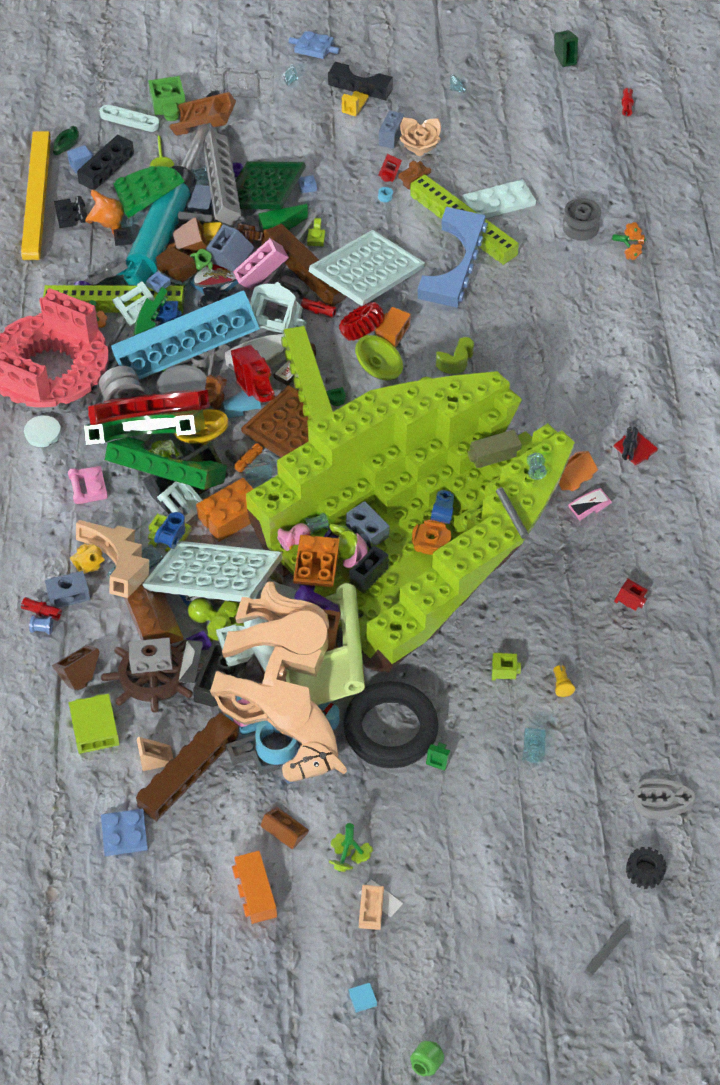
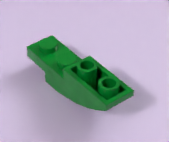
[133,287,168,336]

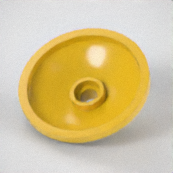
[175,409,229,444]

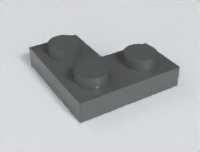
[83,261,127,285]
[226,735,279,776]

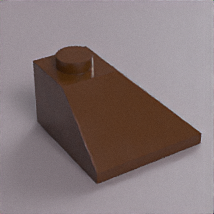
[52,645,100,690]

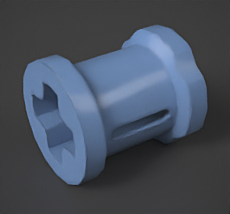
[29,615,53,634]

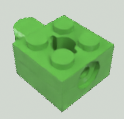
[148,76,185,121]

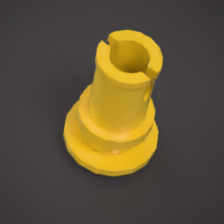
[553,665,575,697]

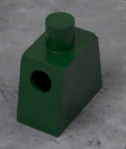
[554,30,578,67]

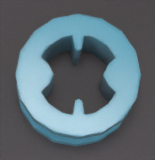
[378,187,393,202]

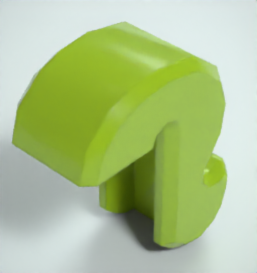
[436,337,474,374]

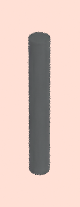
[496,487,529,539]
[585,923,631,977]

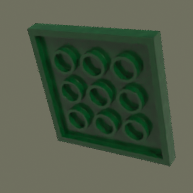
[235,161,306,210]

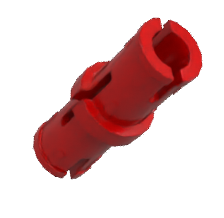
[621,88,634,116]
[301,298,337,318]
[21,597,62,621]

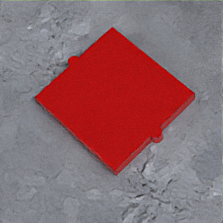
[613,431,658,465]

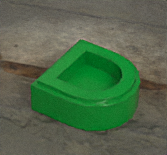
[326,387,346,406]

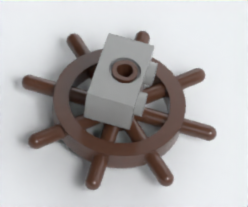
[101,638,204,713]

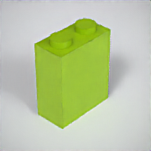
[68,694,119,754]

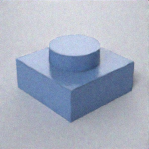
[298,175,317,194]
[146,272,171,293]

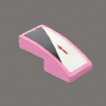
[568,488,612,521]

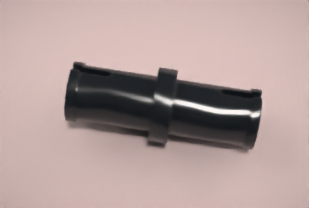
[622,427,639,461]

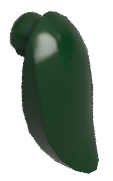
[53,126,79,155]

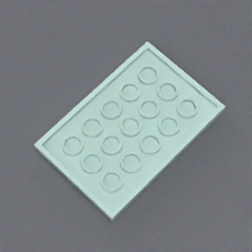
[309,230,425,306]
[143,541,282,602]

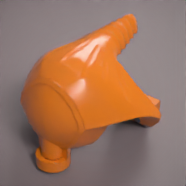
[85,190,124,234]

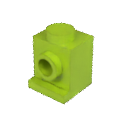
[492,653,521,681]

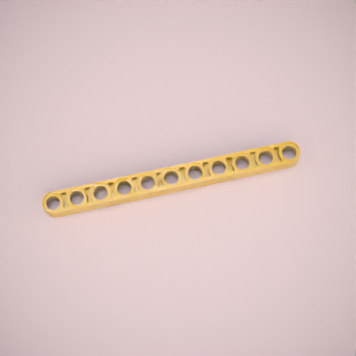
[21,131,51,261]

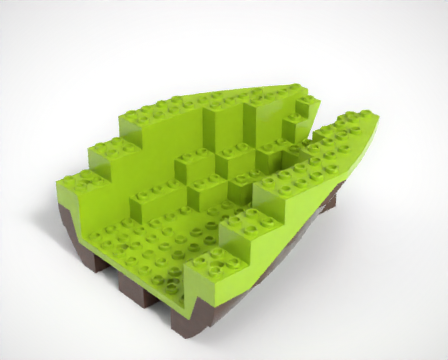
[246,371,575,673]

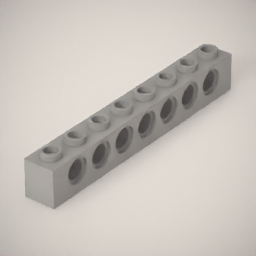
[203,130,241,226]

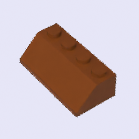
[124,582,184,644]

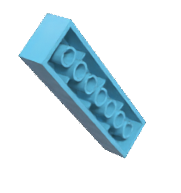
[111,290,260,379]

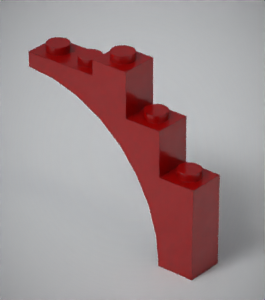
[88,389,210,425]

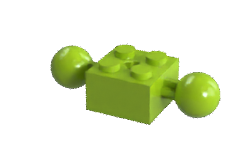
[188,598,244,642]

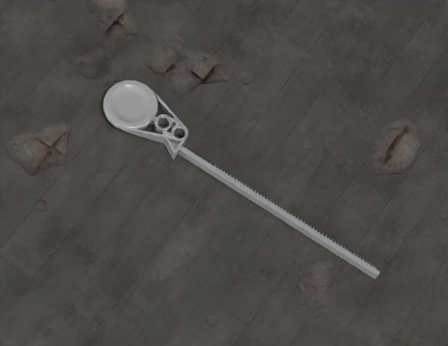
[157,213,318,394]

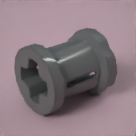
[225,439,249,464]

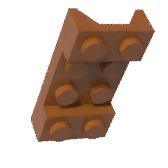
[169,92,236,136]

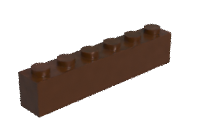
[263,224,346,306]
[136,712,240,822]

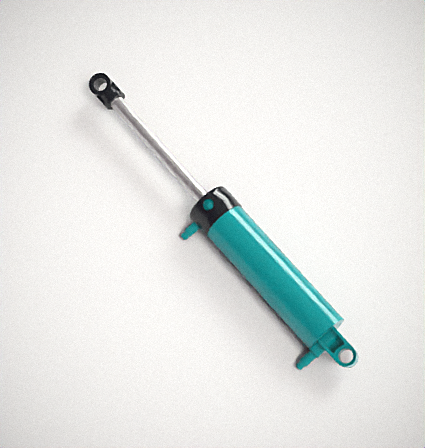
[116,90,220,286]

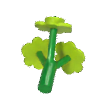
[329,823,373,872]

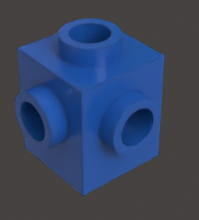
[156,301,182,325]

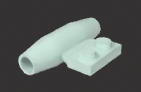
[216,618,275,671]

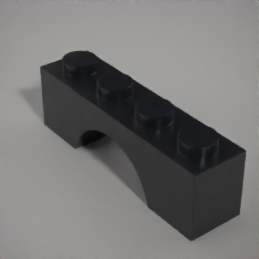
[328,62,393,101]

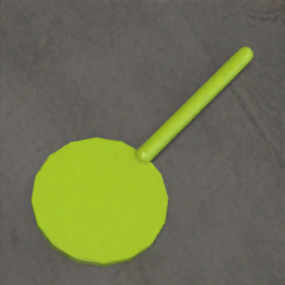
[150,136,174,167]

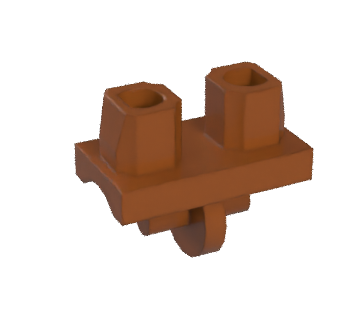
[398,161,431,190]
[205,375,227,410]

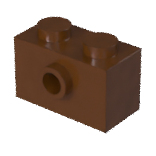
[156,246,197,283]

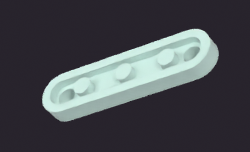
[99,105,159,132]

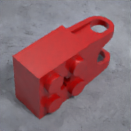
[231,345,275,402]

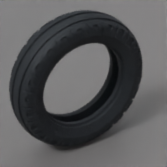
[344,681,438,768]

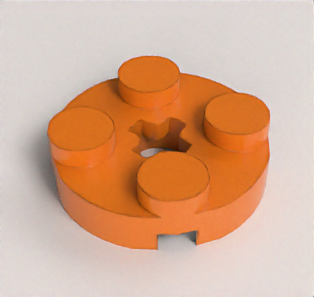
[412,520,451,555]

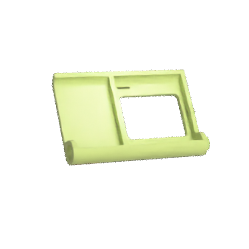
[285,583,365,705]

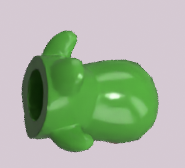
[190,249,212,271]

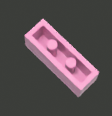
[233,239,288,291]

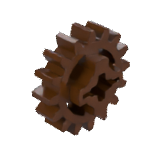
[229,223,264,243]

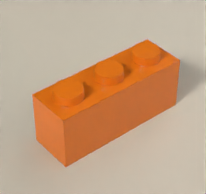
[232,851,277,924]

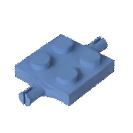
[289,31,340,59]

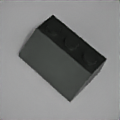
[193,640,249,707]

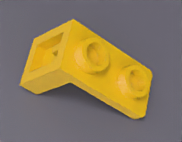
[342,91,368,116]

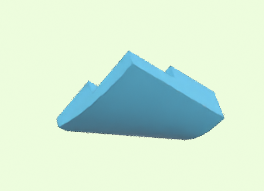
[222,391,261,418]

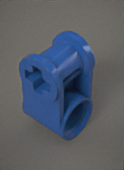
[430,490,454,524]
[154,512,185,549]

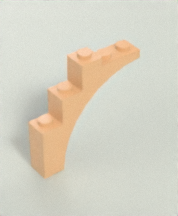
[76,520,149,598]

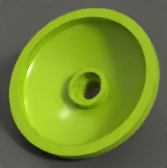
[355,335,403,381]

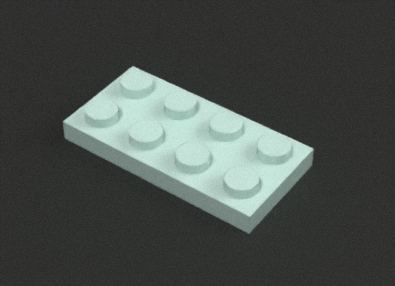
[462,179,536,218]

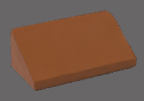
[261,807,309,849]

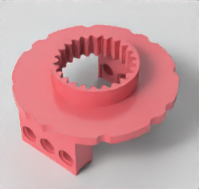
[0,288,109,407]

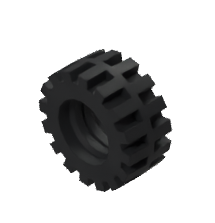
[626,847,667,889]

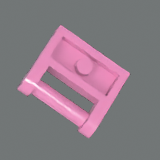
[68,466,108,504]

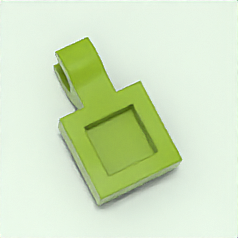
[307,218,325,247]

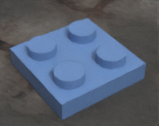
[101,809,148,856]

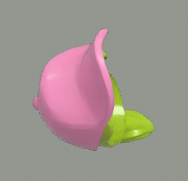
[330,524,368,568]

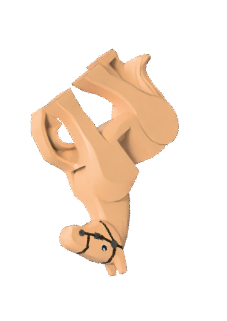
[210,582,347,782]

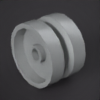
[99,366,144,401]

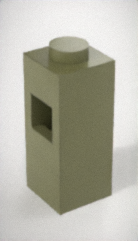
[468,430,522,468]

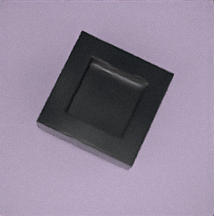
[113,228,132,246]

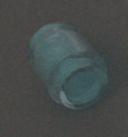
[244,461,273,482]

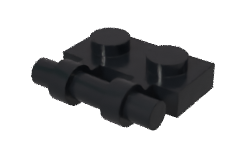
[54,196,88,228]

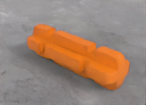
[234,443,263,472]

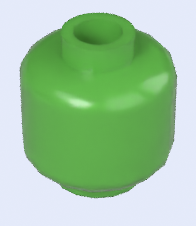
[410,1041,444,1076]

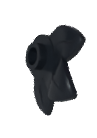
[197,287,231,308]

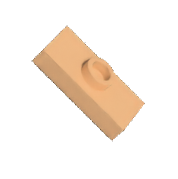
[359,885,384,930]

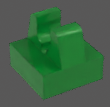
[426,742,450,771]

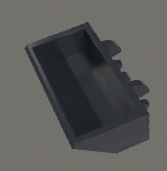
[142,442,229,514]

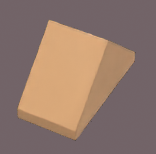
[137,737,173,771]

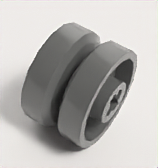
[563,198,601,241]

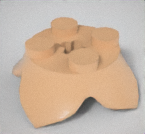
[400,117,441,156]

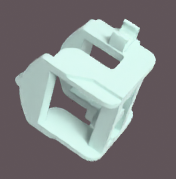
[250,282,307,334]

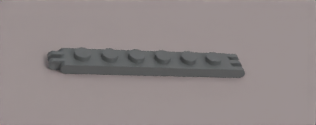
[79,318,135,409]

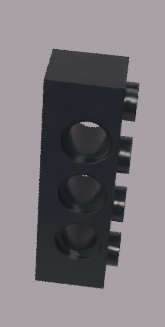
[77,134,134,190]

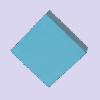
[348,983,377,1013]

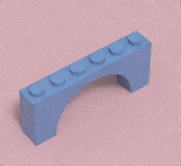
[417,207,488,308]

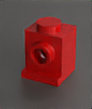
[378,154,402,182]
[614,578,648,611]

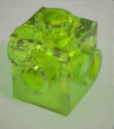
[147,439,180,458]

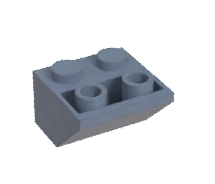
[206,224,254,271]

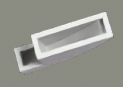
[225,334,286,371]

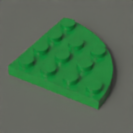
[113,166,185,218]

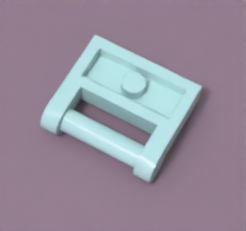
[113,282,160,326]
[157,482,203,523]

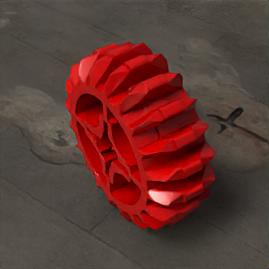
[339,302,385,341]

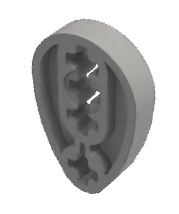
[633,778,695,819]

